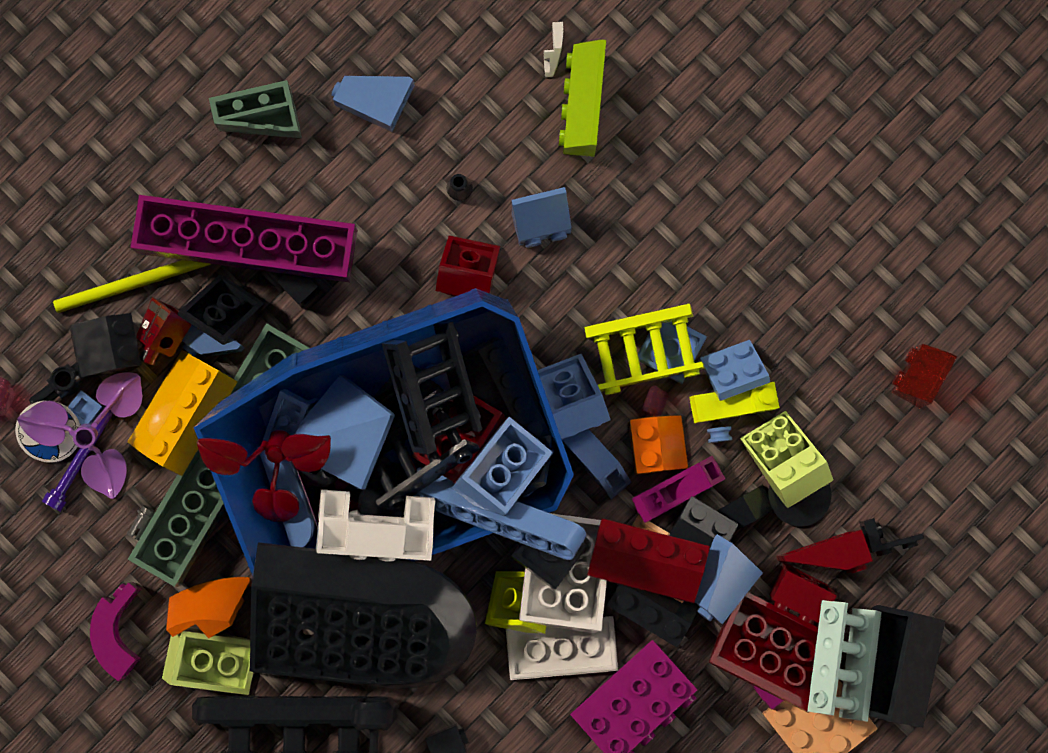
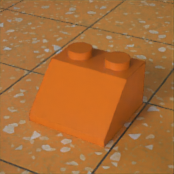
[628,415,688,475]

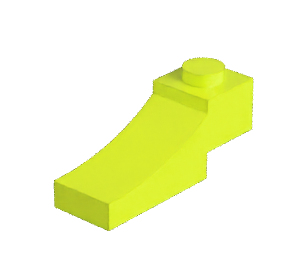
[689,382,780,423]

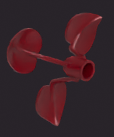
[197,430,331,522]

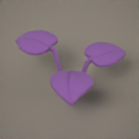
[17,372,143,499]

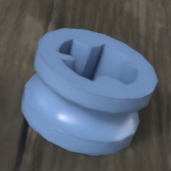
[707,427,732,443]

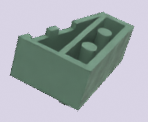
[209,80,302,138]

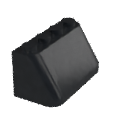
[869,605,946,728]

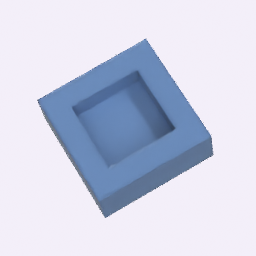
[68,390,104,425]

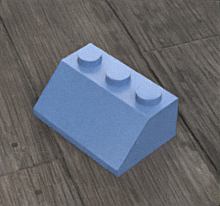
[452,417,553,516]

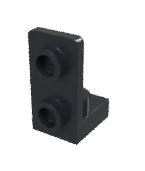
[859,518,924,556]

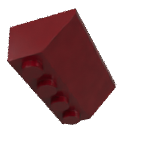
[587,518,710,603]

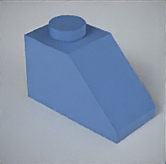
[182,325,245,357]

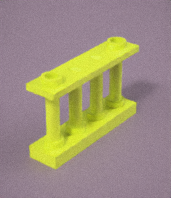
[584,304,705,395]

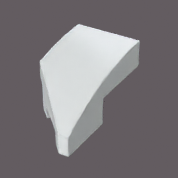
[543,22,563,78]

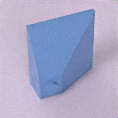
[296,375,395,489]

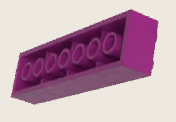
[130,195,358,283]

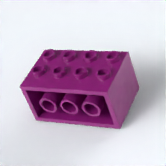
[570,640,697,753]

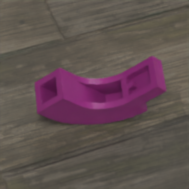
[632,455,725,523]
[90,582,142,681]

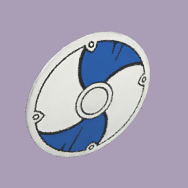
[15,401,80,462]

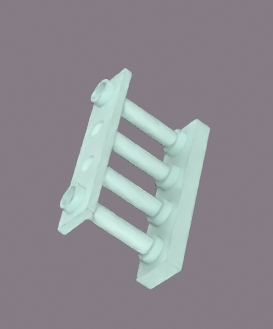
[807,600,882,722]

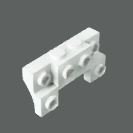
[316,490,435,561]

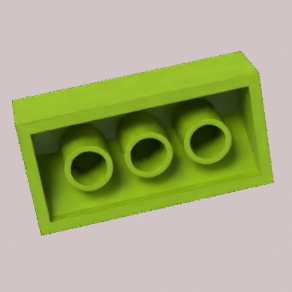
[559,40,606,157]

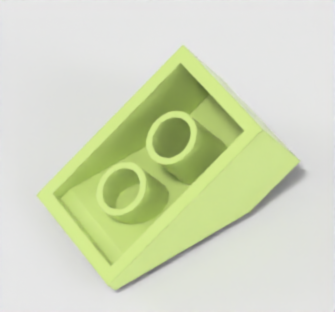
[162,627,253,695]

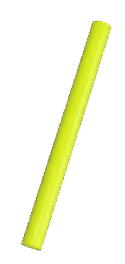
[53,260,211,313]

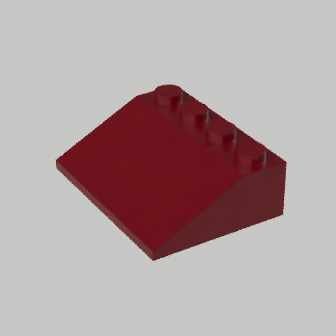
[708,592,818,713]

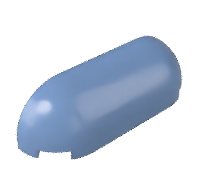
[257,447,316,547]

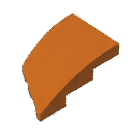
[166,577,252,638]

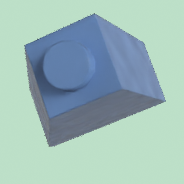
[332,76,415,132]
[562,429,631,499]
[694,534,763,624]

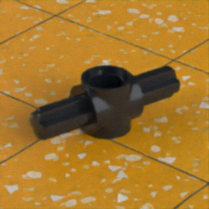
[29,362,83,404]

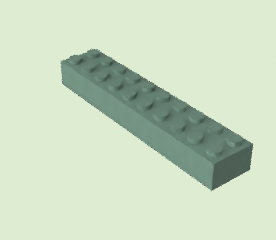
[128,323,310,587]

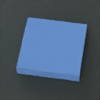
[638,322,707,384]

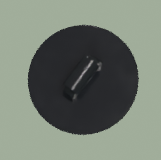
[768,483,832,527]

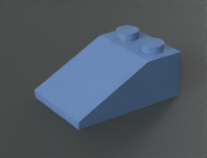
[512,187,571,248]
[537,354,610,439]

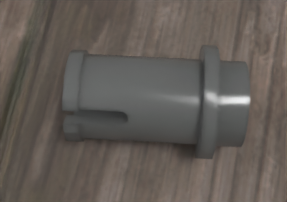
[127,505,156,541]

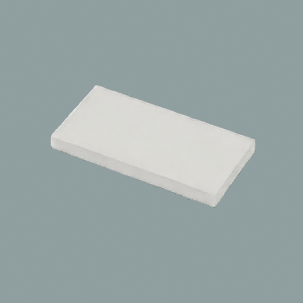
[506,616,618,680]

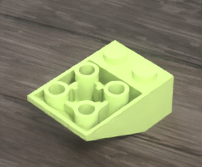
[740,411,833,508]

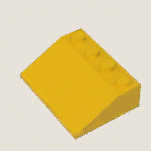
[128,350,238,476]

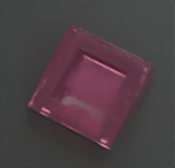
[641,385,668,417]

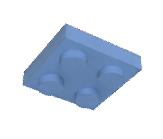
[700,340,770,401]

